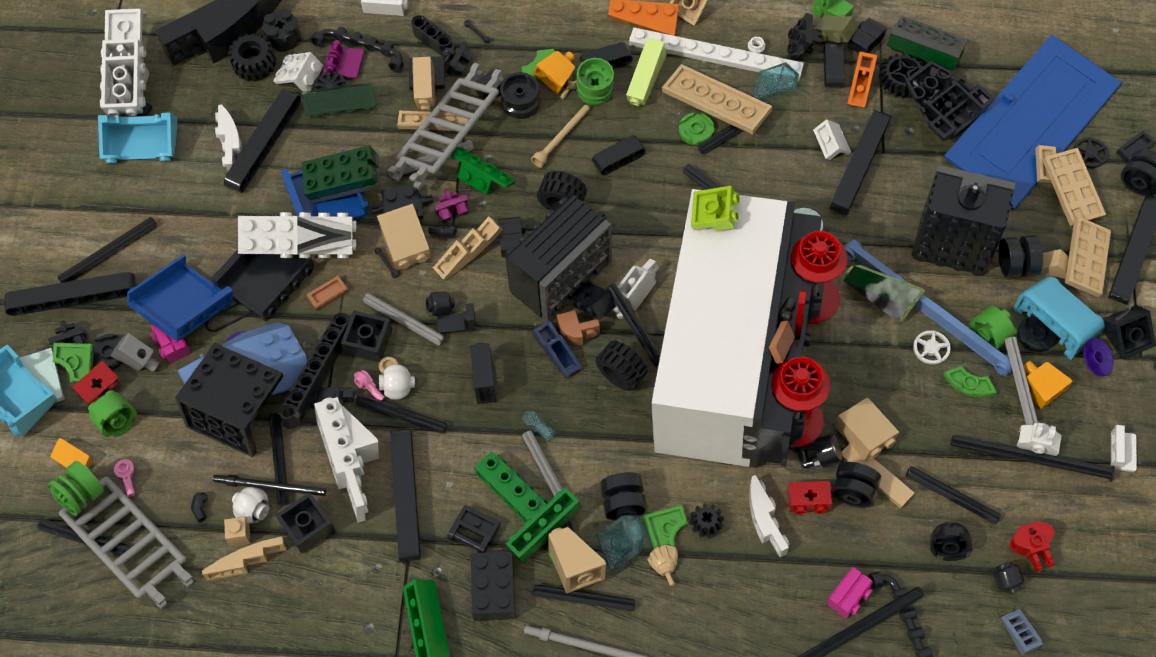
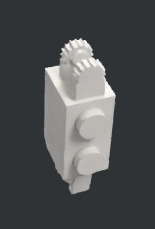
[613,259,659,319]

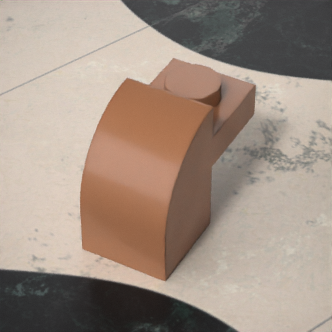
[557,310,600,346]

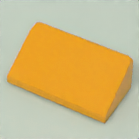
[50,438,94,468]

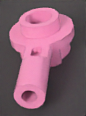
[354,370,385,401]
[114,459,135,497]

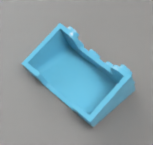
[0,345,57,438]

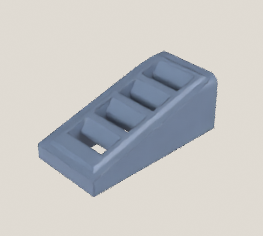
[1001,609,1043,656]

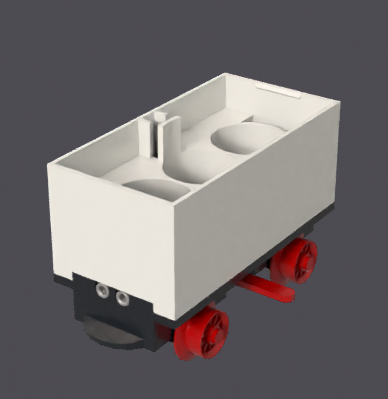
[652,189,847,468]

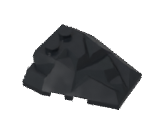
[905,61,995,141]

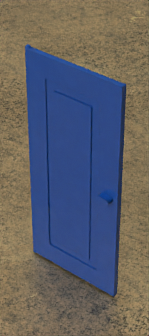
[943,35,1122,209]

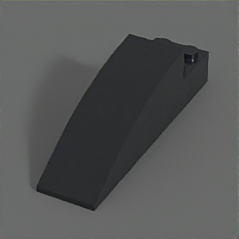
[155,0,282,66]

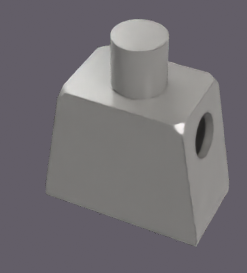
[110,333,159,372]

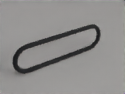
[205,303,253,332]

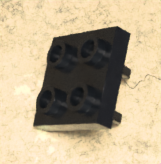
[787,13,823,61]

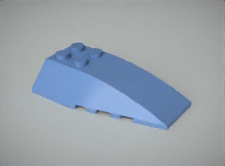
[178,322,307,395]

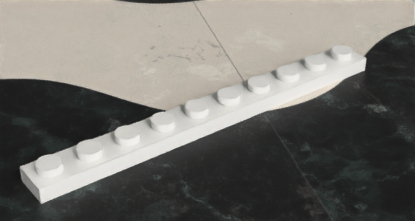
[629,27,804,81]

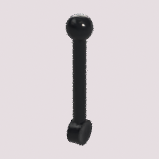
[464,20,490,43]
[374,247,399,278]

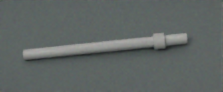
[524,625,648,657]

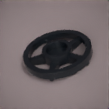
[1073,137,1108,168]

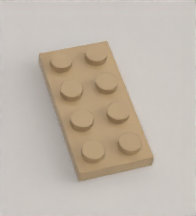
[1042,148,1106,227]
[1065,217,1111,297]

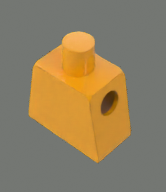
[532,51,575,95]
[1024,360,1073,410]

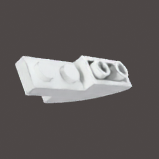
[215,105,243,171]
[749,475,790,557]

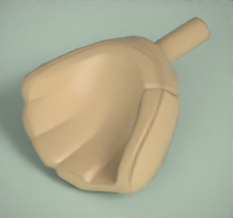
[648,545,678,586]

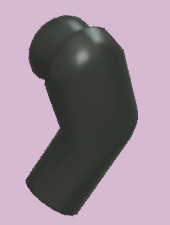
[778,297,796,322]

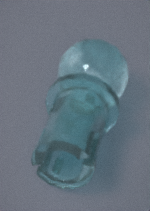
[522,410,556,442]

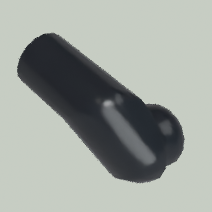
[428,225,457,239]
[191,492,208,523]

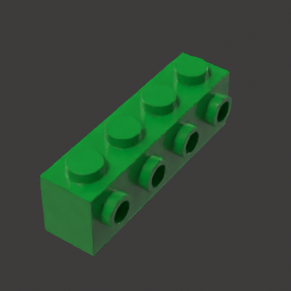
[474,451,548,523]
[505,487,583,564]
[403,579,450,657]

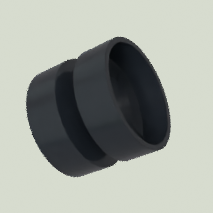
[998,235,1043,278]
[600,472,648,521]

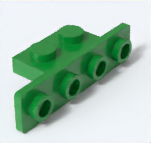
[450,146,516,195]

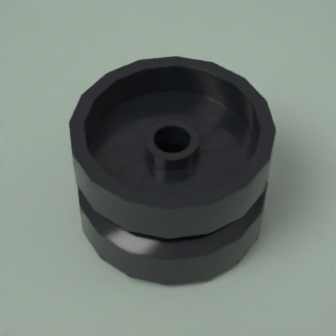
[500,72,540,119]
[1120,149,1156,196]
[831,462,882,508]

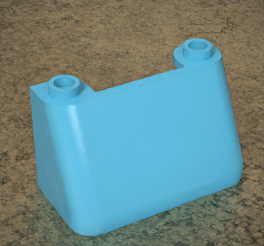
[98,113,178,164]
[1013,276,1105,360]

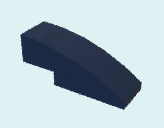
[531,320,582,378]

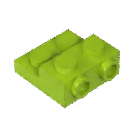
[691,186,740,231]

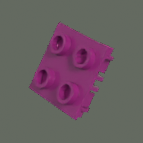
[322,40,364,79]

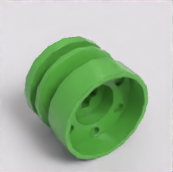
[577,58,614,106]
[47,461,104,516]

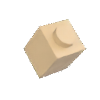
[224,517,251,547]

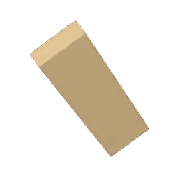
[397,111,469,131]
[842,444,915,509]

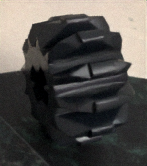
[689,503,724,539]

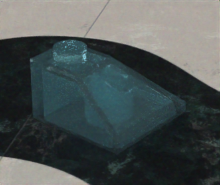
[752,62,799,99]
[596,515,646,571]

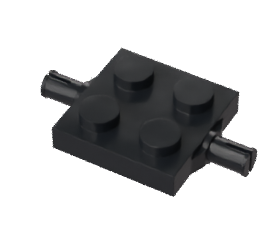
[371,184,433,219]

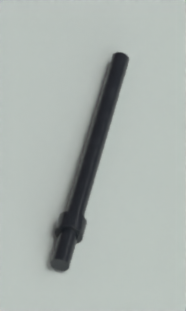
[213,474,327,496]

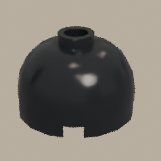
[930,522,972,561]

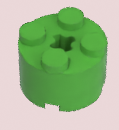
[970,305,1017,349]
[88,390,137,438]

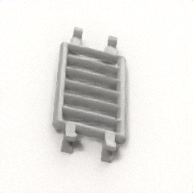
[387,63,505,189]
[59,465,194,610]

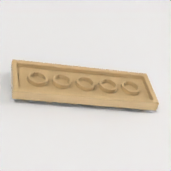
[662,64,772,135]

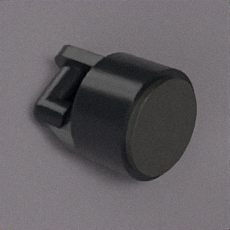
[794,434,842,469]

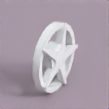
[913,330,950,365]

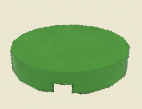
[679,113,714,146]

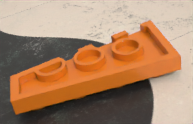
[608,0,679,36]

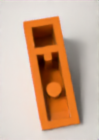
[848,52,877,108]

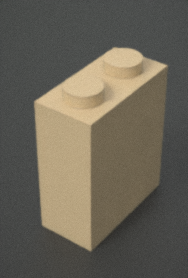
[413,57,436,112]
[834,397,899,461]

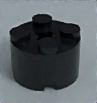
[263,10,301,51]

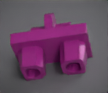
[434,189,468,222]

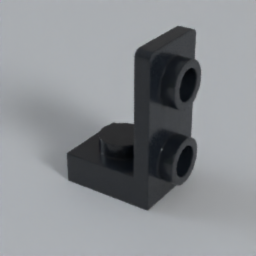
[437,303,476,334]

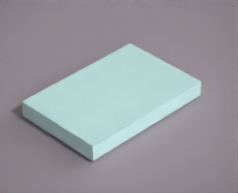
[20,348,65,403]

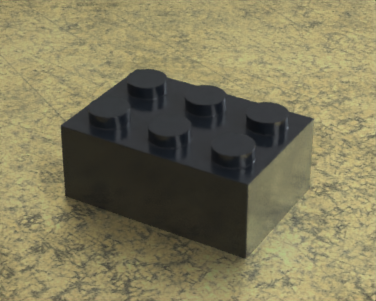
[471,551,515,621]

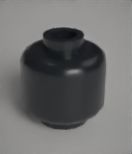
[426,291,455,316]
[993,561,1025,594]

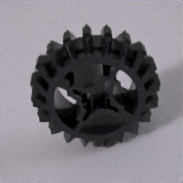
[879,53,923,98]

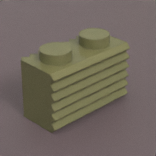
[814,15,857,43]

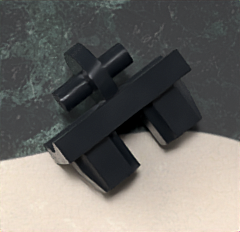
[442,41,474,75]
[48,320,87,346]

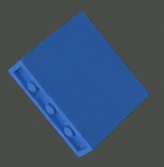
[281,149,369,221]
[127,255,233,342]

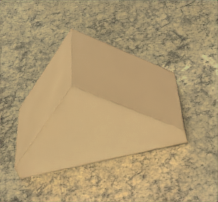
[1040,249,1069,279]

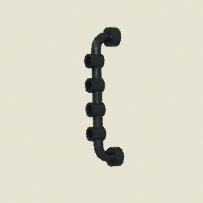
[310,26,404,73]
[868,571,933,657]

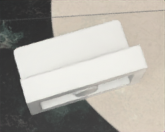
[813,119,851,160]
[1111,425,1137,472]

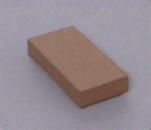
[306,276,349,311]
[769,321,795,363]

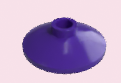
[1084,338,1113,377]

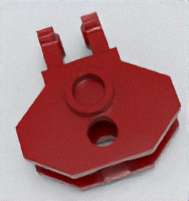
[1009,521,1055,571]

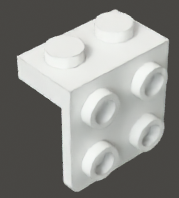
[274,52,324,93]

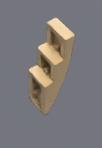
[433,216,503,280]
[202,536,287,581]

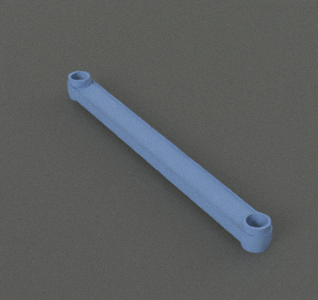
[844,240,1012,376]

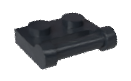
[447,505,500,553]

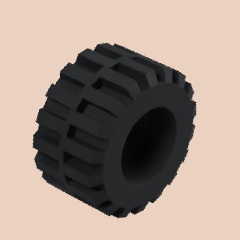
[228,33,276,81]
[536,171,587,211]
[595,340,648,391]

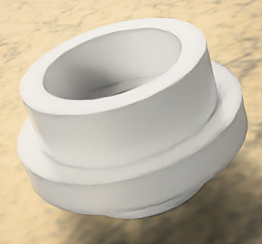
[748,37,765,53]

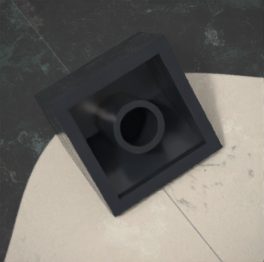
[1103,305,1156,359]

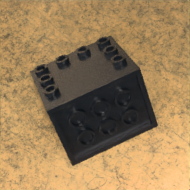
[175,343,283,458]

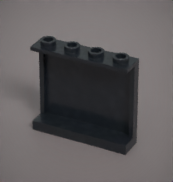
[211,250,315,322]

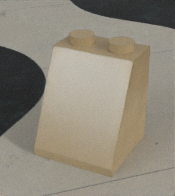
[377,204,431,270]
[548,527,606,594]

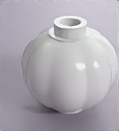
[379,364,415,400]
[232,487,270,524]

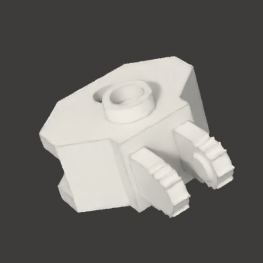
[1017,422,1062,456]

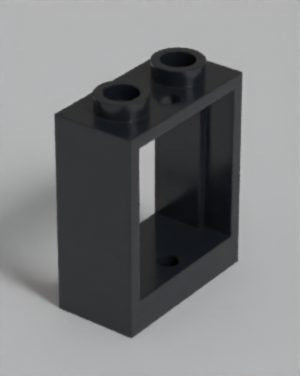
[470,342,497,404]

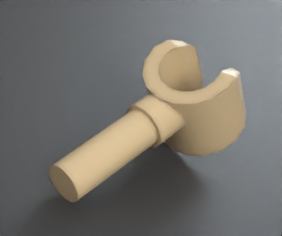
[560,75,577,99]

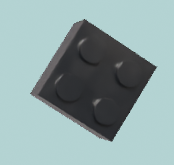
[341,310,393,362]
[275,492,335,554]

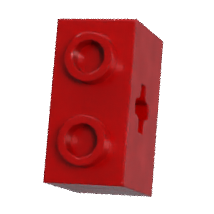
[72,361,119,406]
[787,481,832,515]

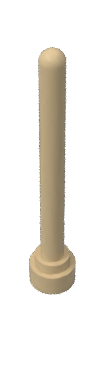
[531,105,590,168]

